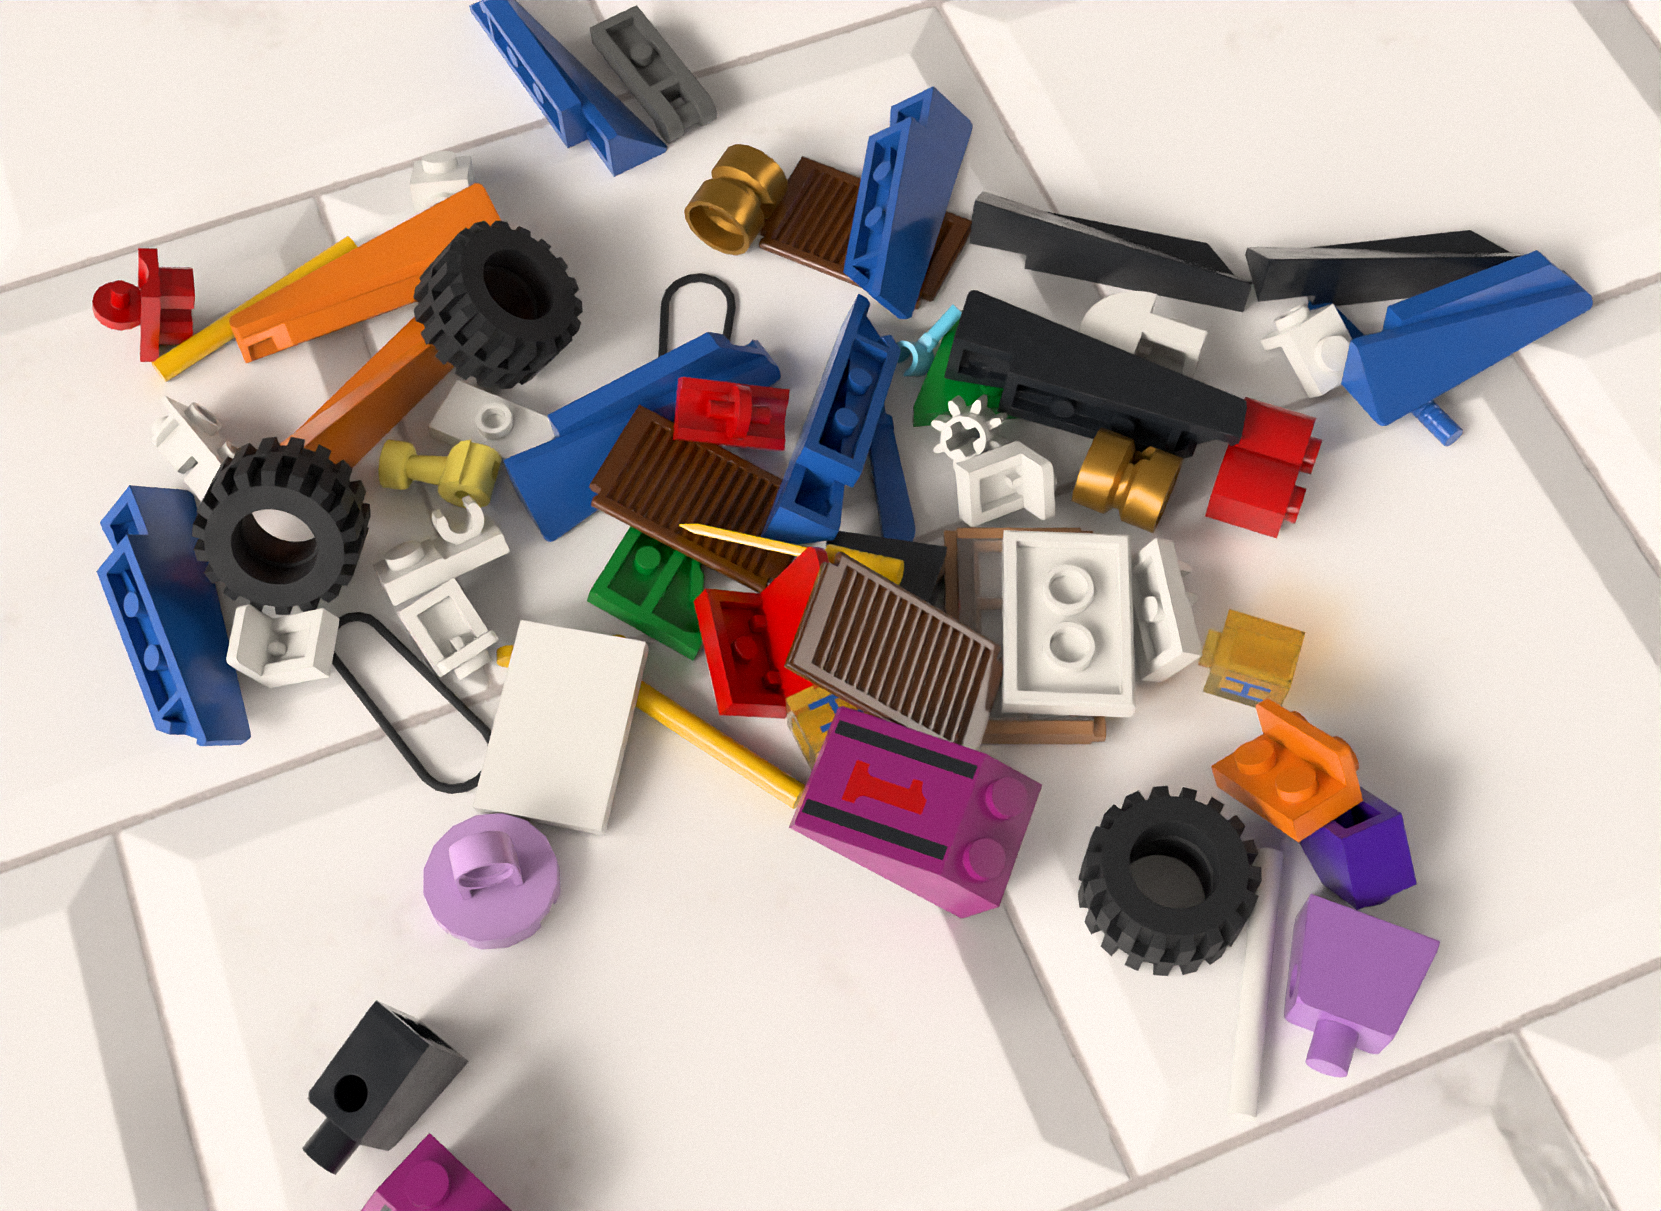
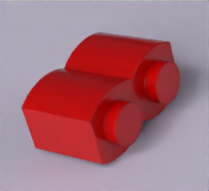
[1205,397,1322,539]

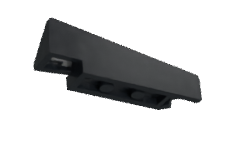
[970,192,1252,312]
[1245,230,1528,306]
[944,290,1247,459]

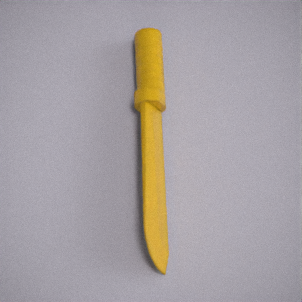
[679,524,904,585]

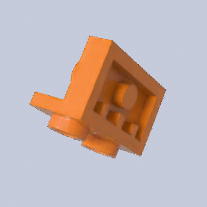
[1211,698,1363,842]

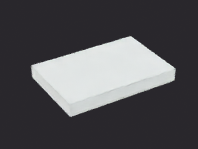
[1002,530,1136,717]
[472,620,649,836]

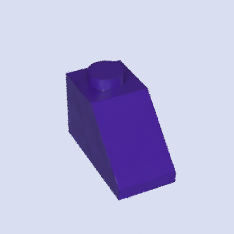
[1299,786,1417,911]

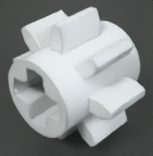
[931,394,1009,471]

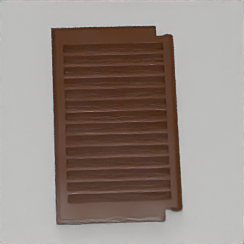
[759,156,972,310]
[589,404,801,593]
[784,551,1003,751]

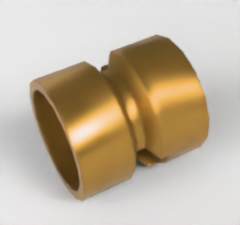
[684,144,788,255]
[1071,427,1183,533]

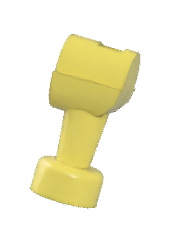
[378,439,502,508]

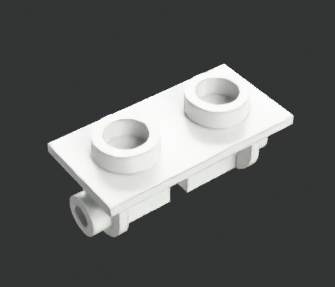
[151,395,238,502]

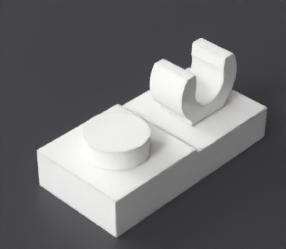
[373,495,510,606]
[1131,538,1203,683]

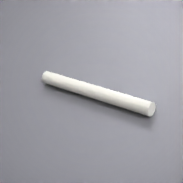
[1227,848,1283,1122]

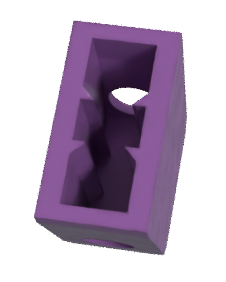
[1284,894,1440,1078]

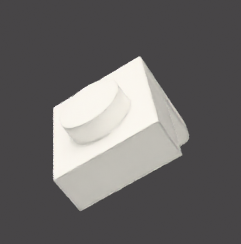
[409,151,474,216]
[1260,303,1352,398]
[955,441,1057,527]
[397,578,499,680]
[226,604,340,688]

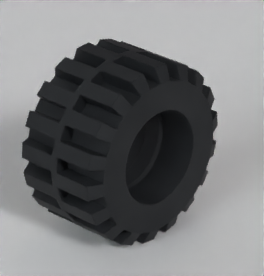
[413,220,583,389]
[192,436,371,615]
[1078,786,1262,976]

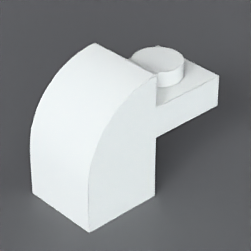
[1078,291,1208,378]

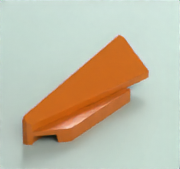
[229,183,501,363]
[280,316,454,468]

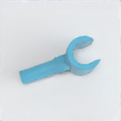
[896,304,962,377]

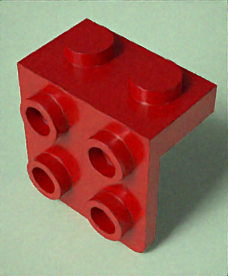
[694,547,829,719]

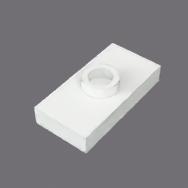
[427,380,555,468]

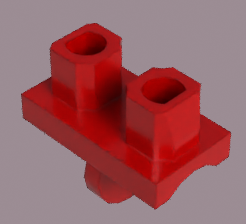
[92,248,195,362]
[673,377,790,452]

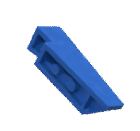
[469,0,667,177]
[843,86,973,319]
[1341,250,1593,426]
[761,294,901,549]
[503,332,781,542]
[96,485,251,746]

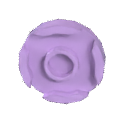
[423,813,560,950]

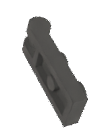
[590,5,718,144]

